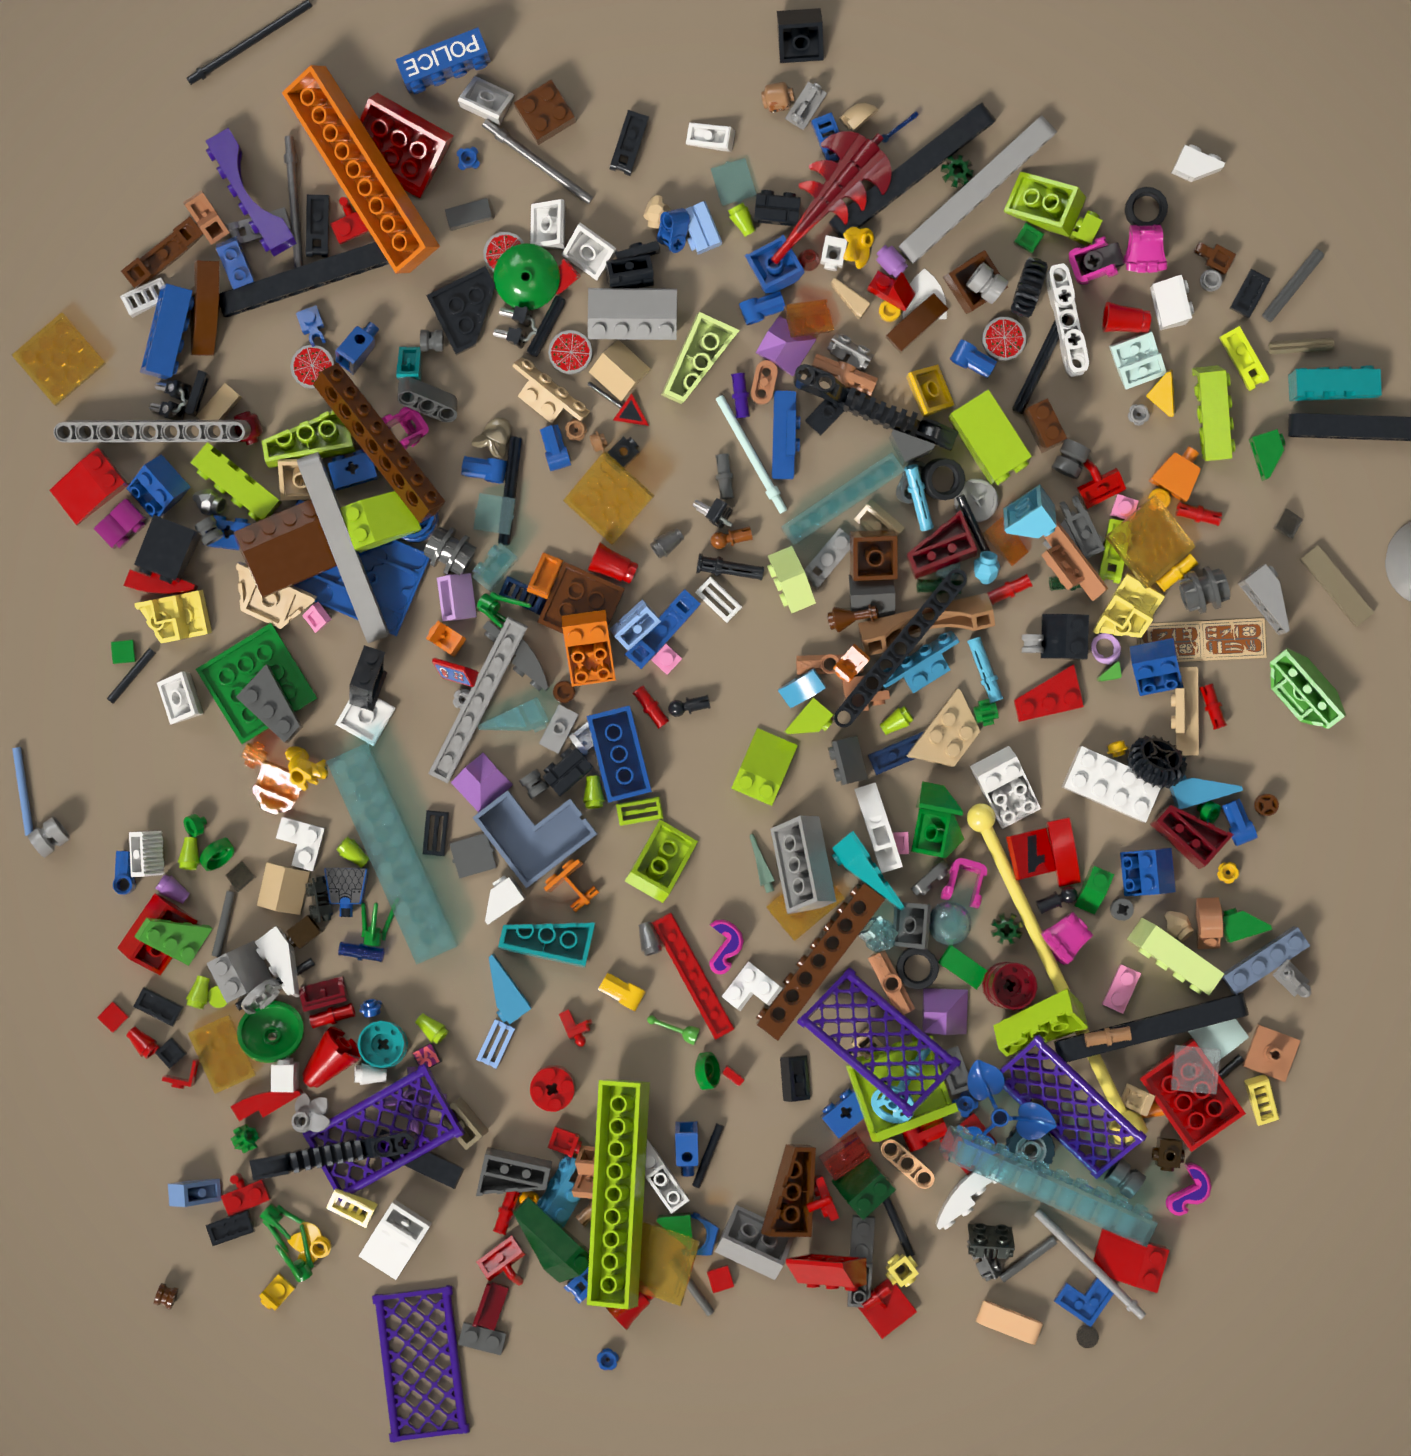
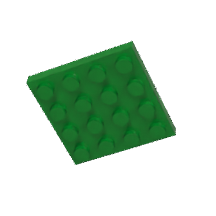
[196,623,318,745]

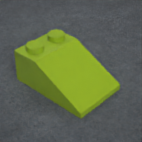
[1004,171,1086,237]
[340,491,422,553]
[731,728,798,806]
[625,820,698,903]

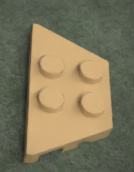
[236,561,317,629]
[906,689,980,767]

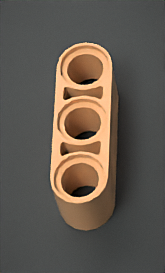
[880,1137,935,1189]
[976,1300,1043,1345]

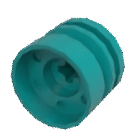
[358,1021,408,1068]

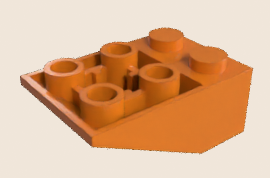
[562,610,616,687]

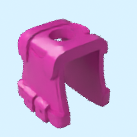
[1124,225,1167,273]
[1069,236,1118,285]
[381,406,429,450]
[941,858,987,908]
[1041,912,1093,965]

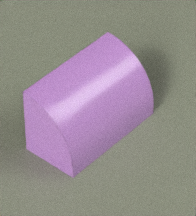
[437,573,477,622]

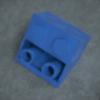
[126,454,191,517]
[1130,638,1184,696]
[1120,848,1176,896]

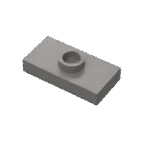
[539,705,579,754]

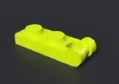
[1219,326,1269,391]

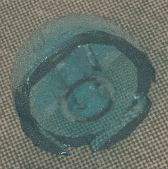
[929,901,972,945]

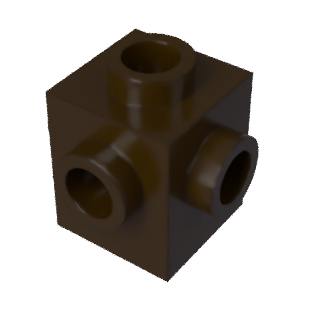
[1152,1137,1185,1172]

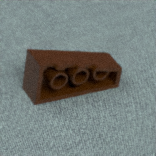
[761,1144,816,1237]

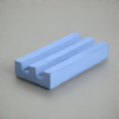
[476,1019,515,1069]

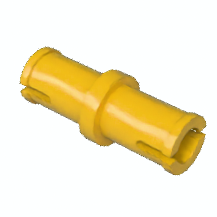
[1155,554,1199,592]

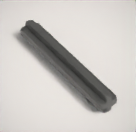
[1262,249,1324,322]

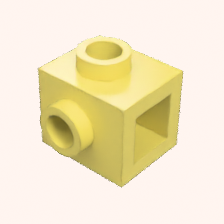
[885,1254,919,1287]

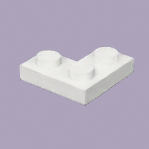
[276,817,325,871]
[722,961,783,1011]

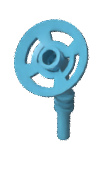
[871,1048,931,1123]

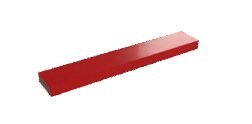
[652,912,734,1040]

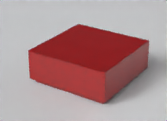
[97,1001,129,1033]
[722,1065,745,1086]
[707,1265,734,1293]

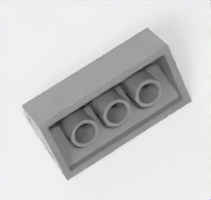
[588,288,677,340]
[770,815,836,914]

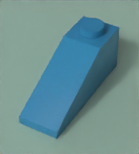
[1170,775,1243,809]
[488,954,532,1024]

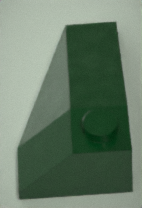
[513,1197,589,1283]

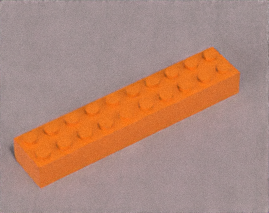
[282,65,440,274]

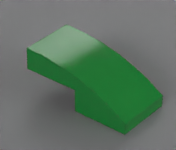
[938,945,988,990]

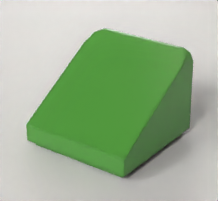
[1097,661,1122,682]

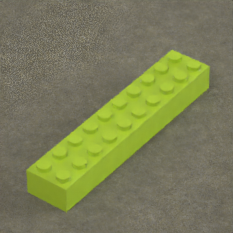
[587,1079,650,1309]

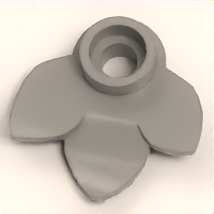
[292,1093,331,1133]

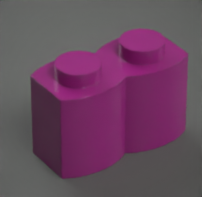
[94,499,147,549]

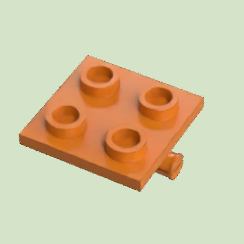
[544,859,600,912]

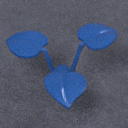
[957,1060,1056,1165]

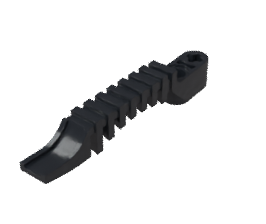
[793,364,958,451]
[249,1130,419,1180]

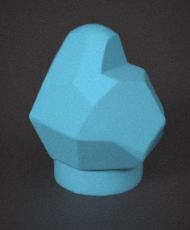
[974,551,1000,584]

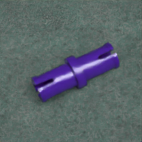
[731,373,750,418]

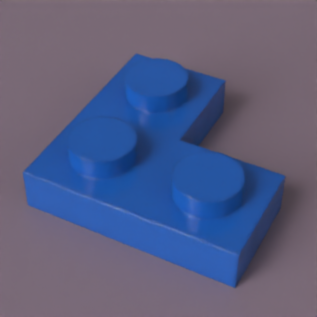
[1054,1277,1114,1327]

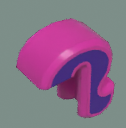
[709,919,744,974]
[1166,1162,1212,1216]

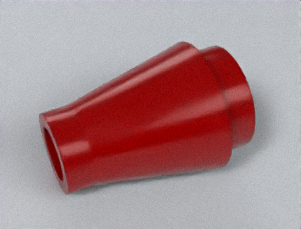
[126,1026,159,1059]

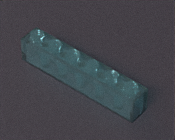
[781,453,904,547]

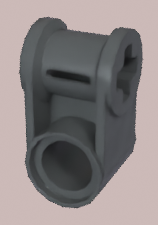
[1080,242,1125,274]

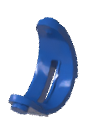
[681,1212,720,1256]

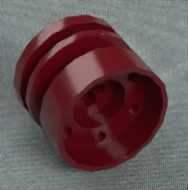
[982,962,1037,1010]

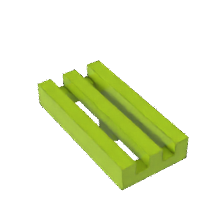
[616,797,663,826]

